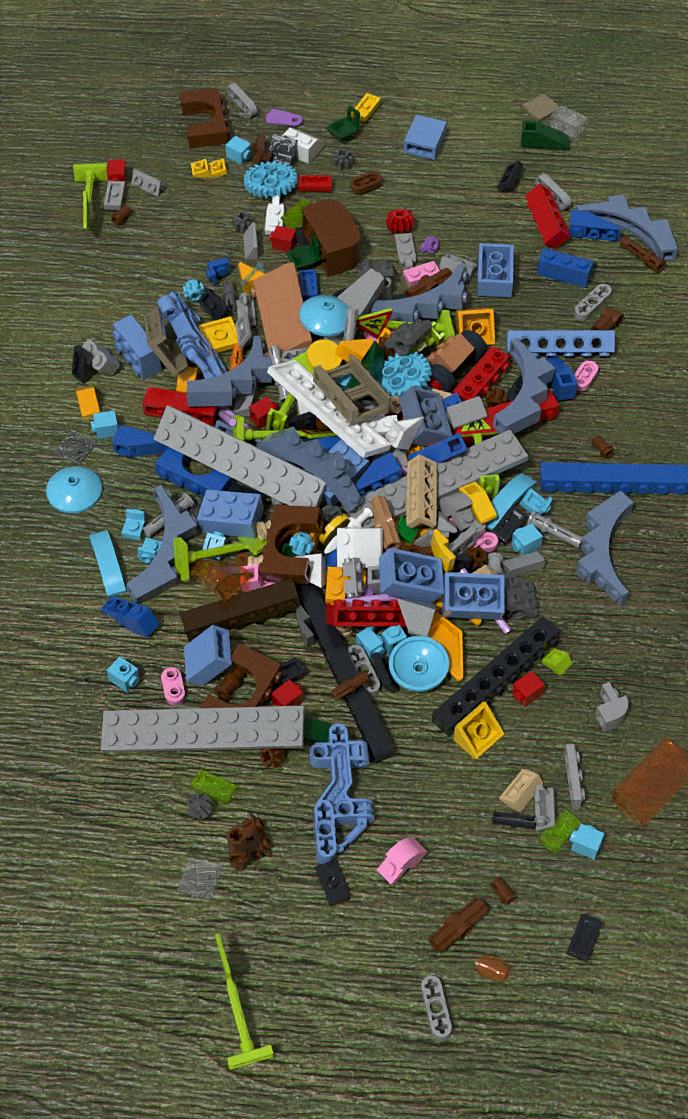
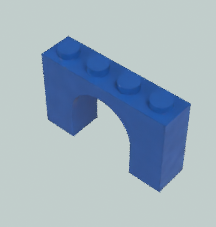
[155,447,237,497]

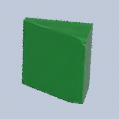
[396,517,419,545]

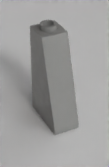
[337,268,384,333]

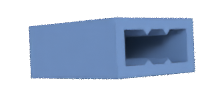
[404,115,447,160]
[184,625,232,686]

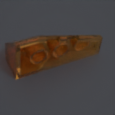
[189,558,253,602]

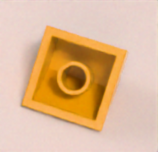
[456,308,495,345]

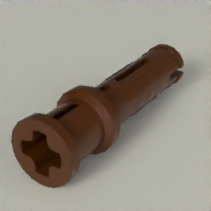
[620,236,666,274]
[214,648,260,700]

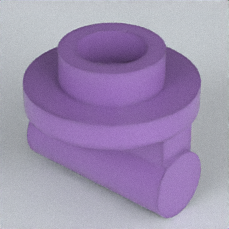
[419,236,439,253]

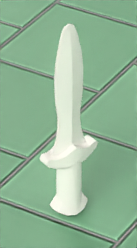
[324,508,373,554]

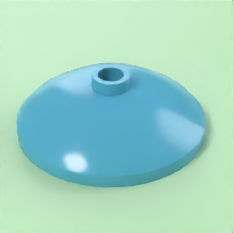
[299,295,350,336]
[46,466,102,513]
[389,636,449,692]

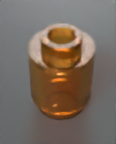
[475,954,509,983]

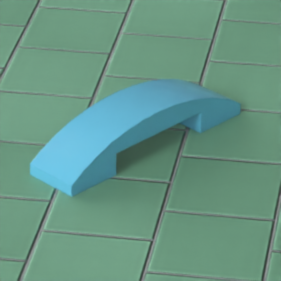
[485,473,537,531]
[89,530,126,597]

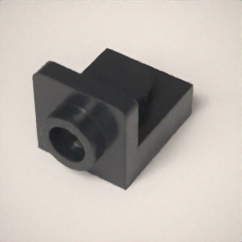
[442,553,471,572]

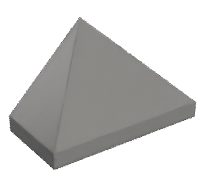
[235,312,253,348]

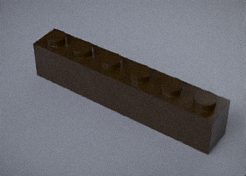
[180,578,301,641]

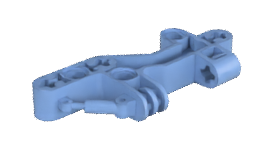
[157,290,227,379]
[309,723,375,864]

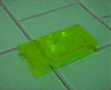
[280,197,310,229]
[190,769,237,805]
[538,809,582,854]

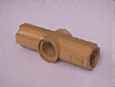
[370,495,402,551]

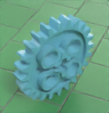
[244,161,297,199]
[380,351,432,397]

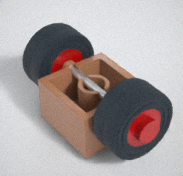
[426,330,487,393]

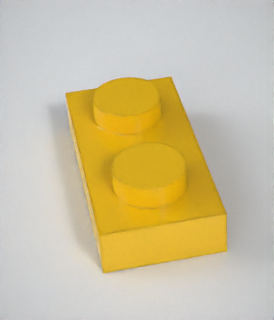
[351,93,381,122]

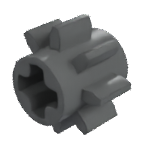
[332,148,353,169]
[232,211,253,232]
[321,504,343,526]
[187,793,213,819]

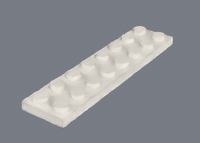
[267,360,391,458]

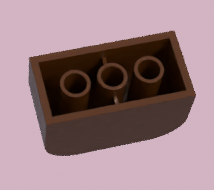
[301,200,361,277]

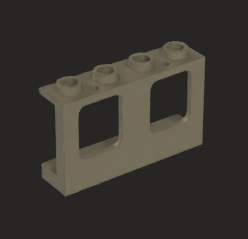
[144,307,188,376]
[313,354,391,425]

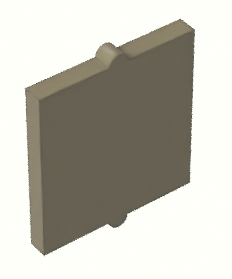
[522,94,561,121]

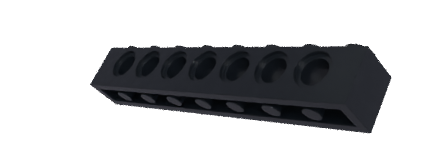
[432,616,560,737]

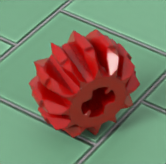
[386,208,414,234]

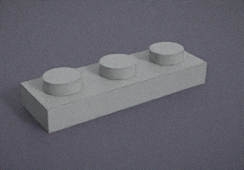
[564,744,585,809]

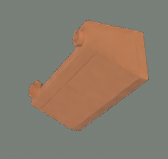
[251,262,312,363]

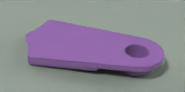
[266,109,302,127]

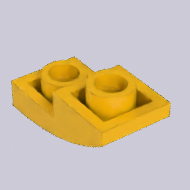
[191,158,228,178]
[430,529,456,572]

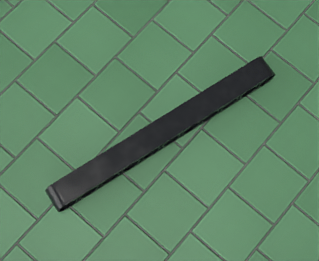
[295,582,394,762]

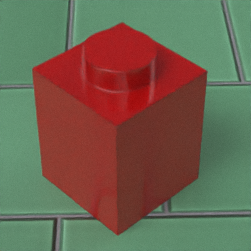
[107,159,127,184]
[270,225,297,252]
[249,397,278,429]
[512,671,545,707]
[271,679,303,706]

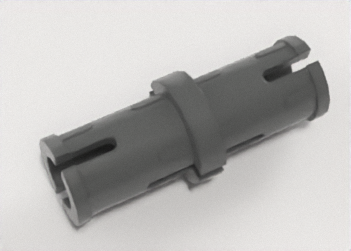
[223,280,237,312]

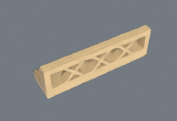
[406,454,437,528]

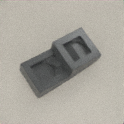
[296,606,314,648]

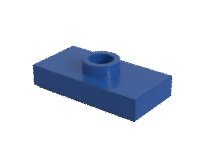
[299,270,318,300]

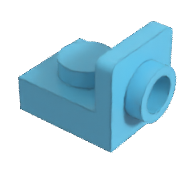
[121,509,146,540]
[202,531,229,560]
[137,538,162,563]

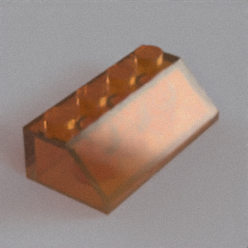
[611,737,688,827]

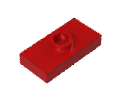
[299,175,332,192]

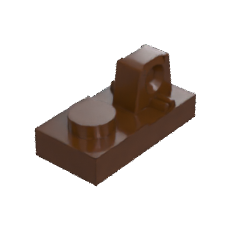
[253,133,271,164]

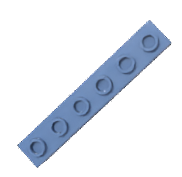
[506,330,615,356]

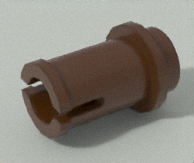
[111,205,132,225]
[591,436,614,458]
[489,877,516,905]

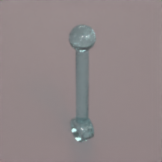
[240,261,263,286]

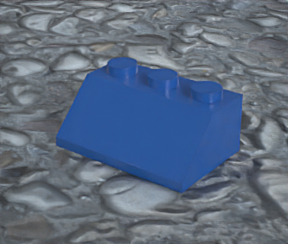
[537,248,596,287]

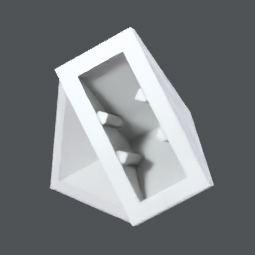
[385,416,425,450]
[296,553,328,588]

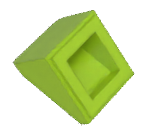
[541,648,572,675]

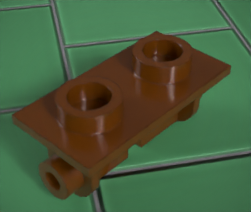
[241,813,272,860]

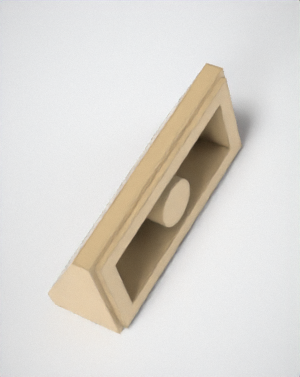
[499,769,543,812]

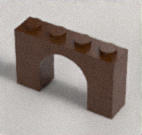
[180,88,230,149]
[259,505,324,584]
[200,643,283,708]

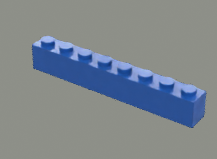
[539,462,688,495]

